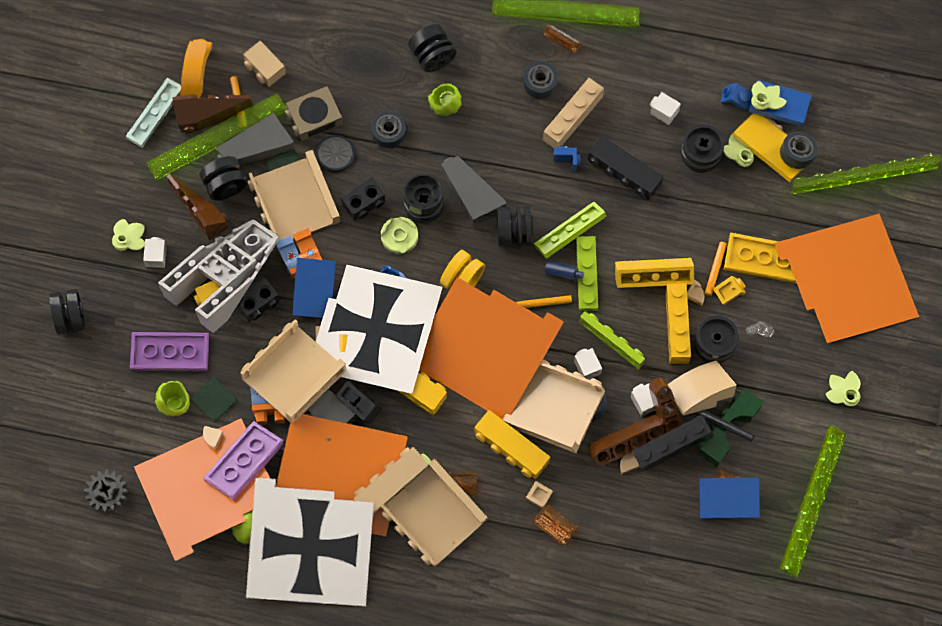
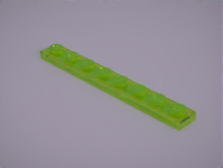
[492,0,640,27]
[146,93,287,180]
[791,154,941,194]
[779,425,846,577]

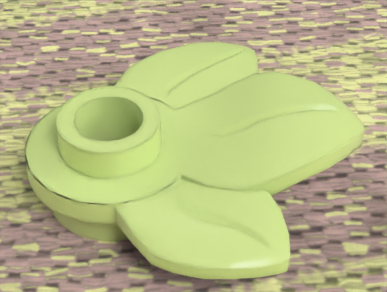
[751,81,787,110]
[723,134,754,167]
[112,219,145,251]
[826,371,861,406]

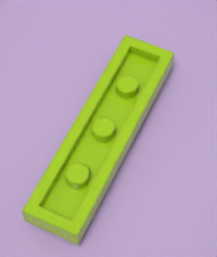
[534,202,606,259]
[576,236,598,311]
[579,311,645,370]

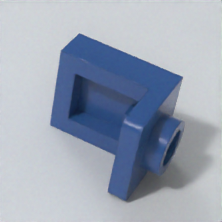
[720,83,753,111]
[553,146,580,172]

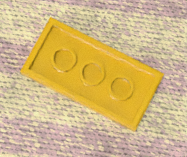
[732,113,802,182]
[723,233,797,284]

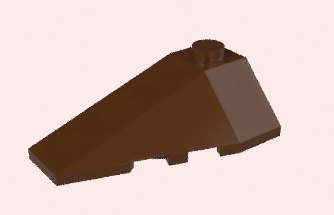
[172,95,254,133]
[166,174,228,240]

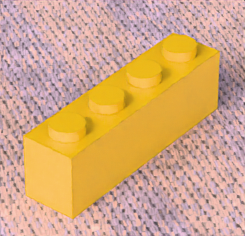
[615,258,694,288]
[665,283,691,364]
[396,372,447,416]
[474,410,550,480]

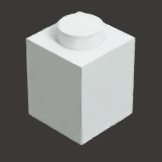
[650,92,681,125]
[143,237,167,268]
[574,348,602,380]
[631,384,655,417]

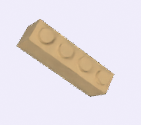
[543,78,604,148]
[354,447,429,514]

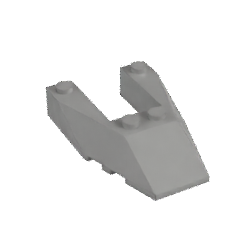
[158,219,279,333]

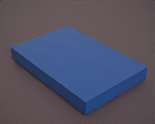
[748,80,812,127]
[292,258,336,318]
[699,478,760,518]

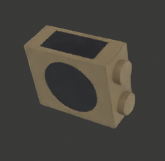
[285,86,343,141]

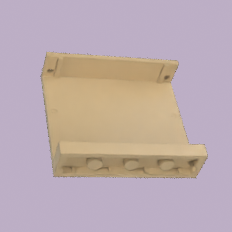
[248,150,340,241]
[241,319,347,424]
[503,360,605,453]
[381,459,488,567]

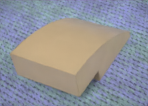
[668,361,737,416]

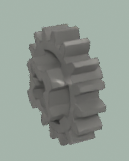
[84,469,128,513]

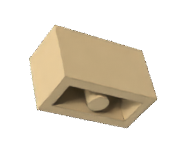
[243,41,286,87]

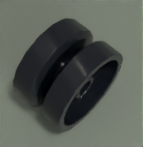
[681,125,724,173]
[199,156,248,201]
[49,289,85,335]
[694,316,739,364]

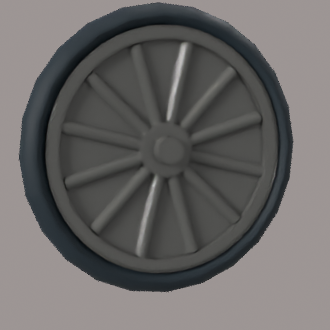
[316,135,355,172]

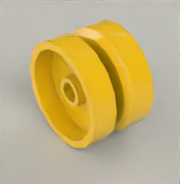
[440,250,485,290]

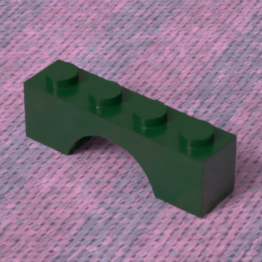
[698,388,764,467]

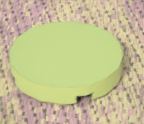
[381,217,418,254]

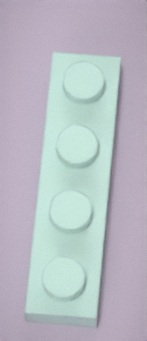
[126,78,181,148]

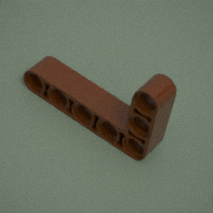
[588,378,682,465]

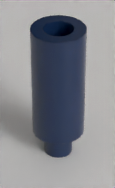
[545,261,584,281]

